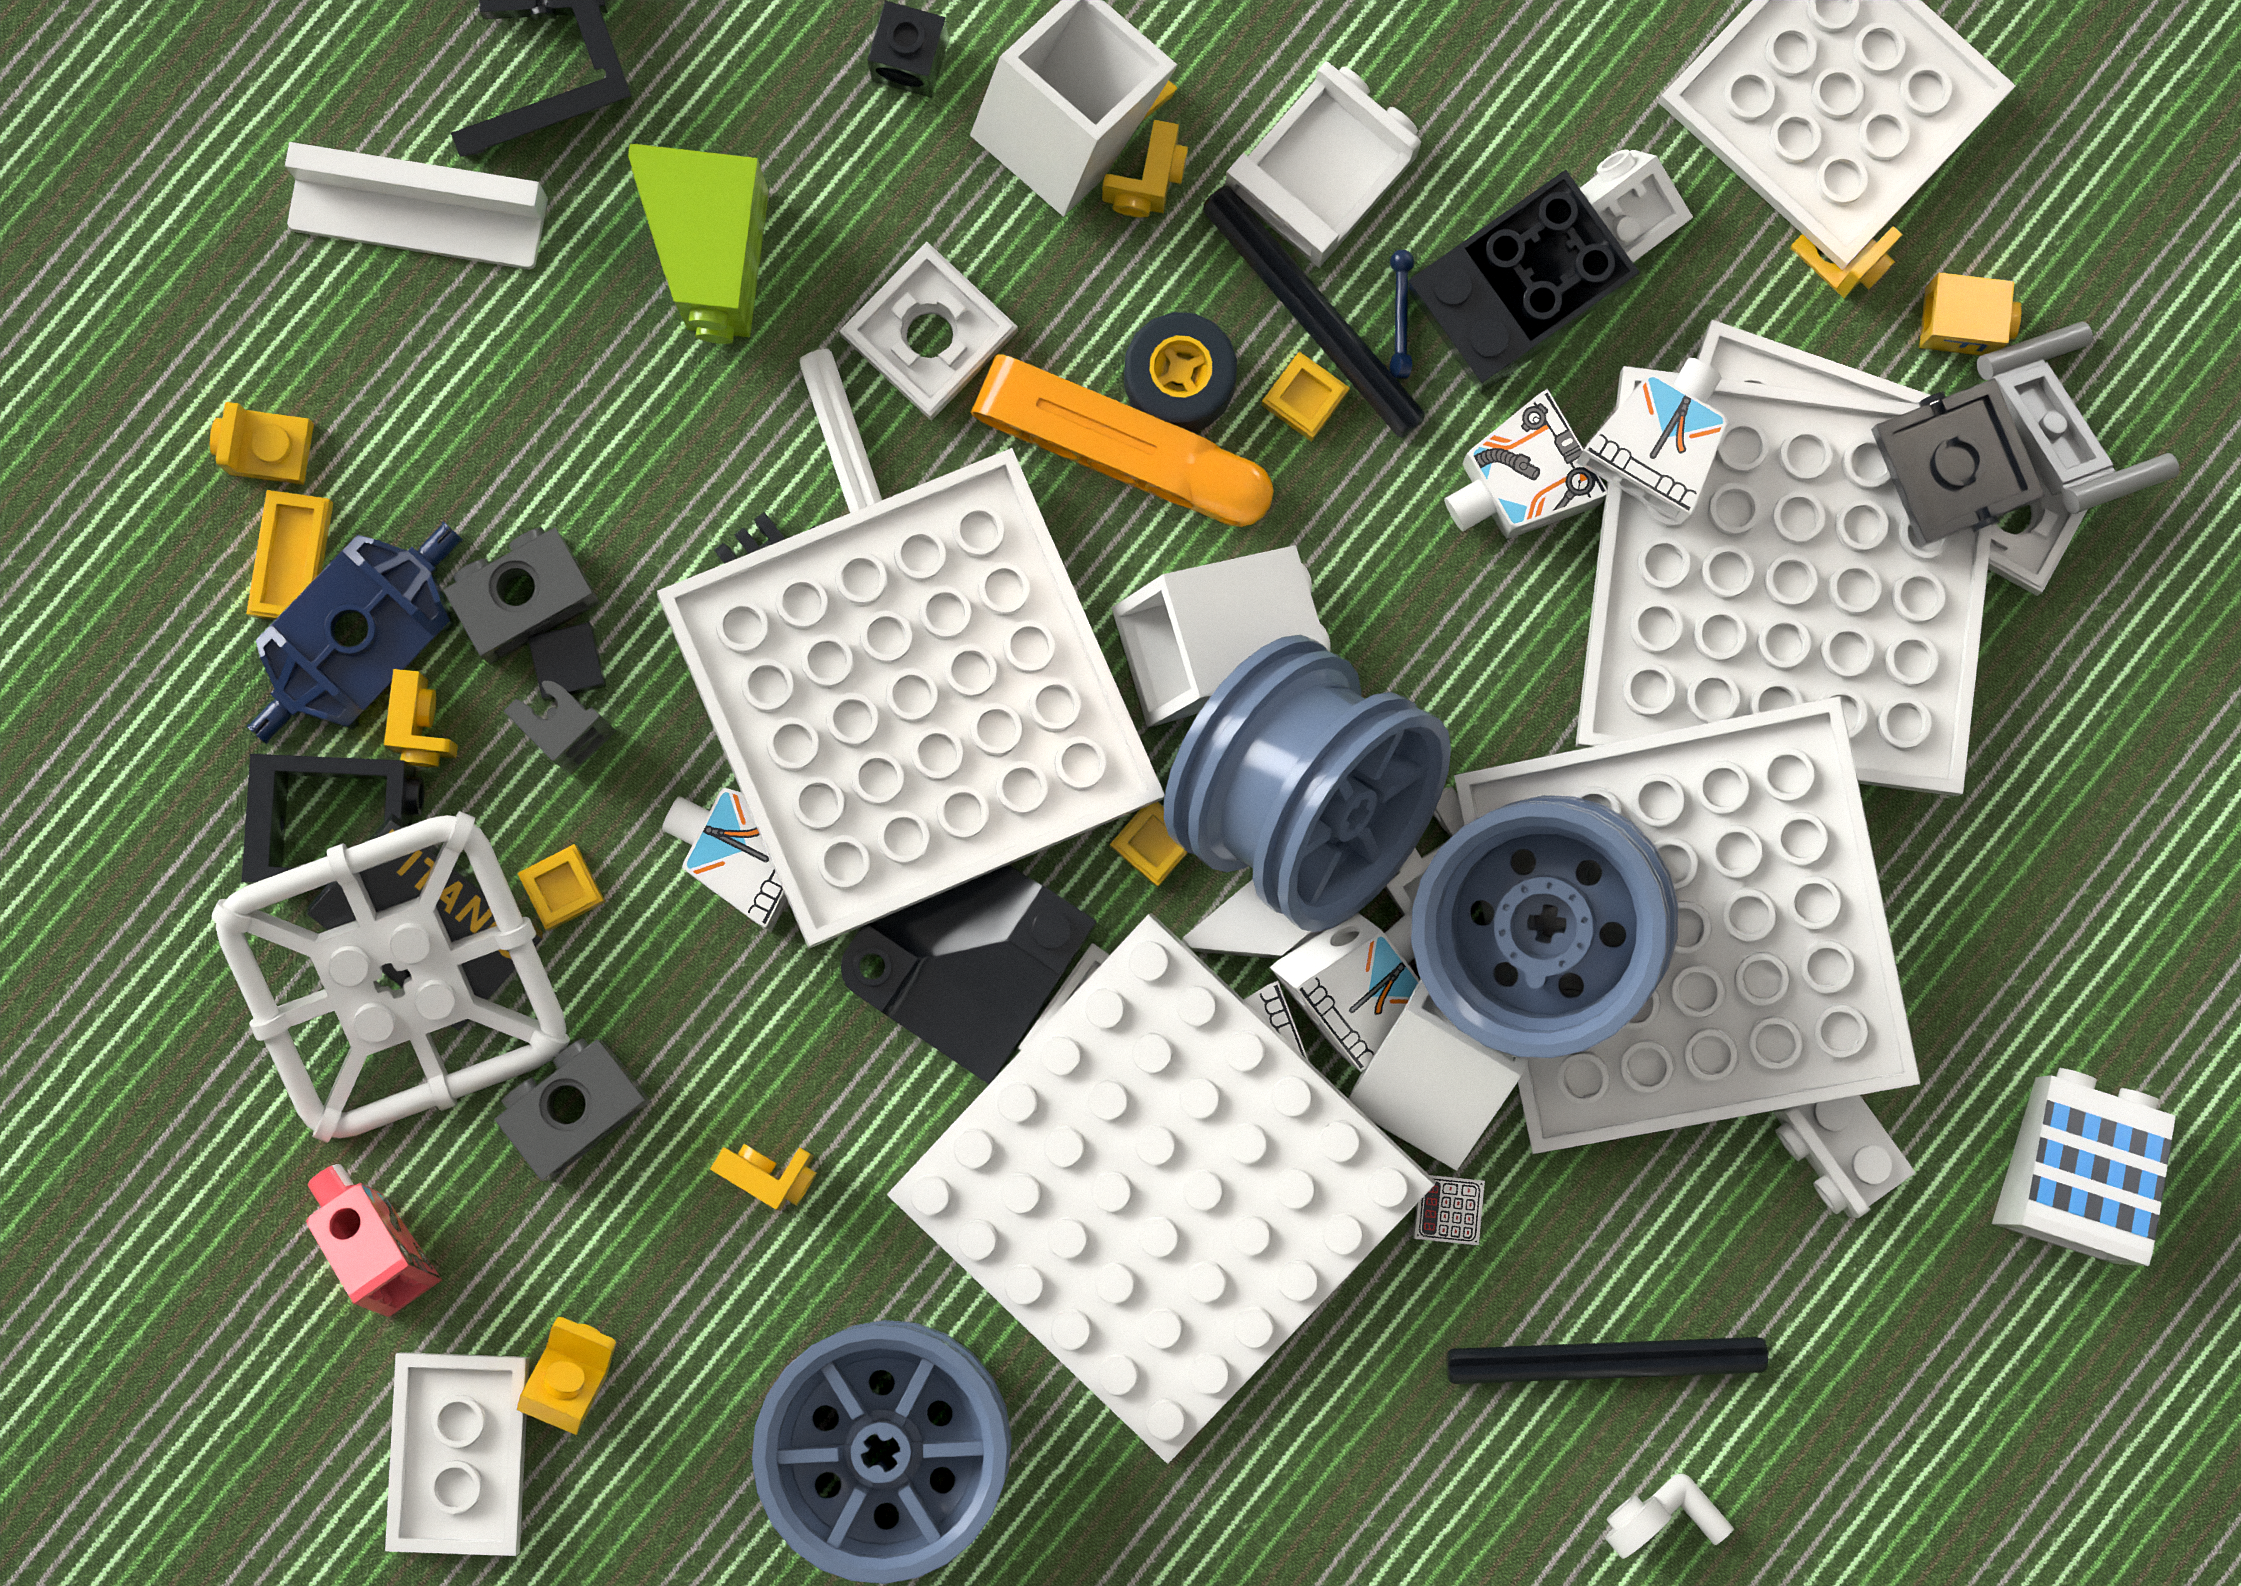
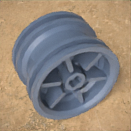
[1164,634,1451,932]
[1411,795,1679,1058]
[752,1320,1012,1584]

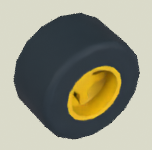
[1124,312,1237,432]

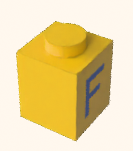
[1919,272,2021,356]

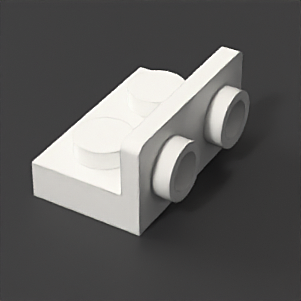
[1580,150,1693,262]
[1773,1095,1916,1218]

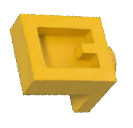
[210,402,314,485]
[384,669,458,768]
[710,1144,817,1211]
[517,1317,616,1435]

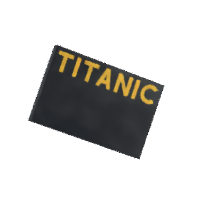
[307,813,543,1031]

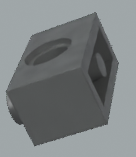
[443,527,601,665]
[494,1038,652,1181]

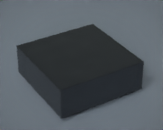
[528,622,607,701]

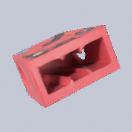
[306,1164,442,1317]

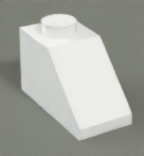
[1182,879,1325,959]

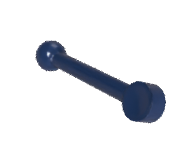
[1389,249,1415,379]

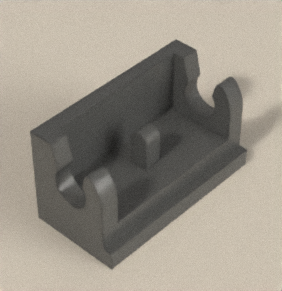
[504,681,617,775]

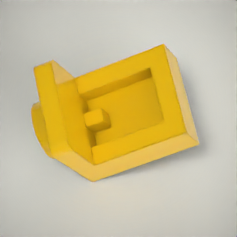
[1102,120,1188,217]

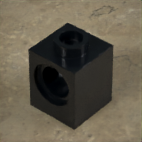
[867,0,949,98]

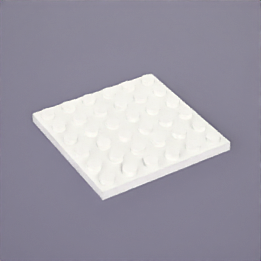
[1575,366,1992,796]
[657,448,1165,949]
[1454,696,1920,1154]
[887,913,1436,1464]

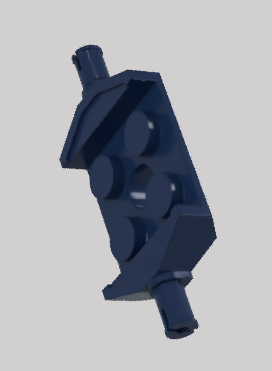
[247,521,463,744]

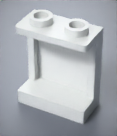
[1225,61,1421,268]
[1348,979,1530,1171]

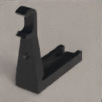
[451,0,633,157]

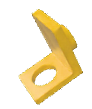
[1791,226,1903,298]

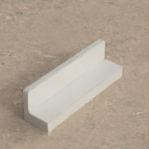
[285,142,548,270]

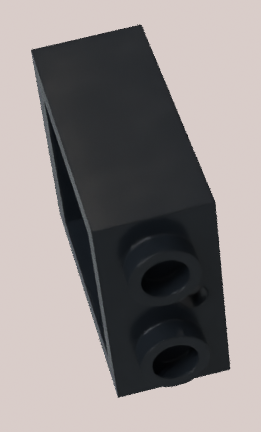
[241,754,425,890]

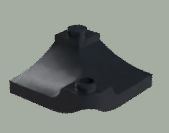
[841,865,1097,1084]

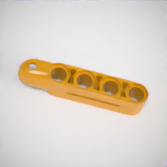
[971,354,1274,527]

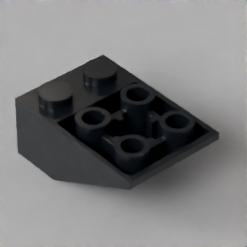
[1408,170,1640,394]

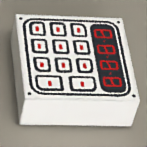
[1413,1175,1485,1245]

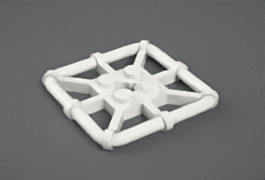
[211,811,570,1143]

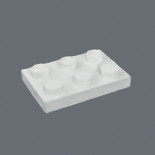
[385,1353,530,1556]

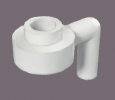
[1605,1474,1734,1559]

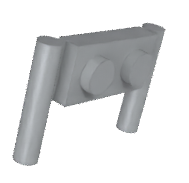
[1977,322,2179,514]

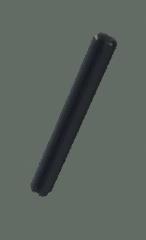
[1203,186,1425,438]
[1446,1337,1768,1384]

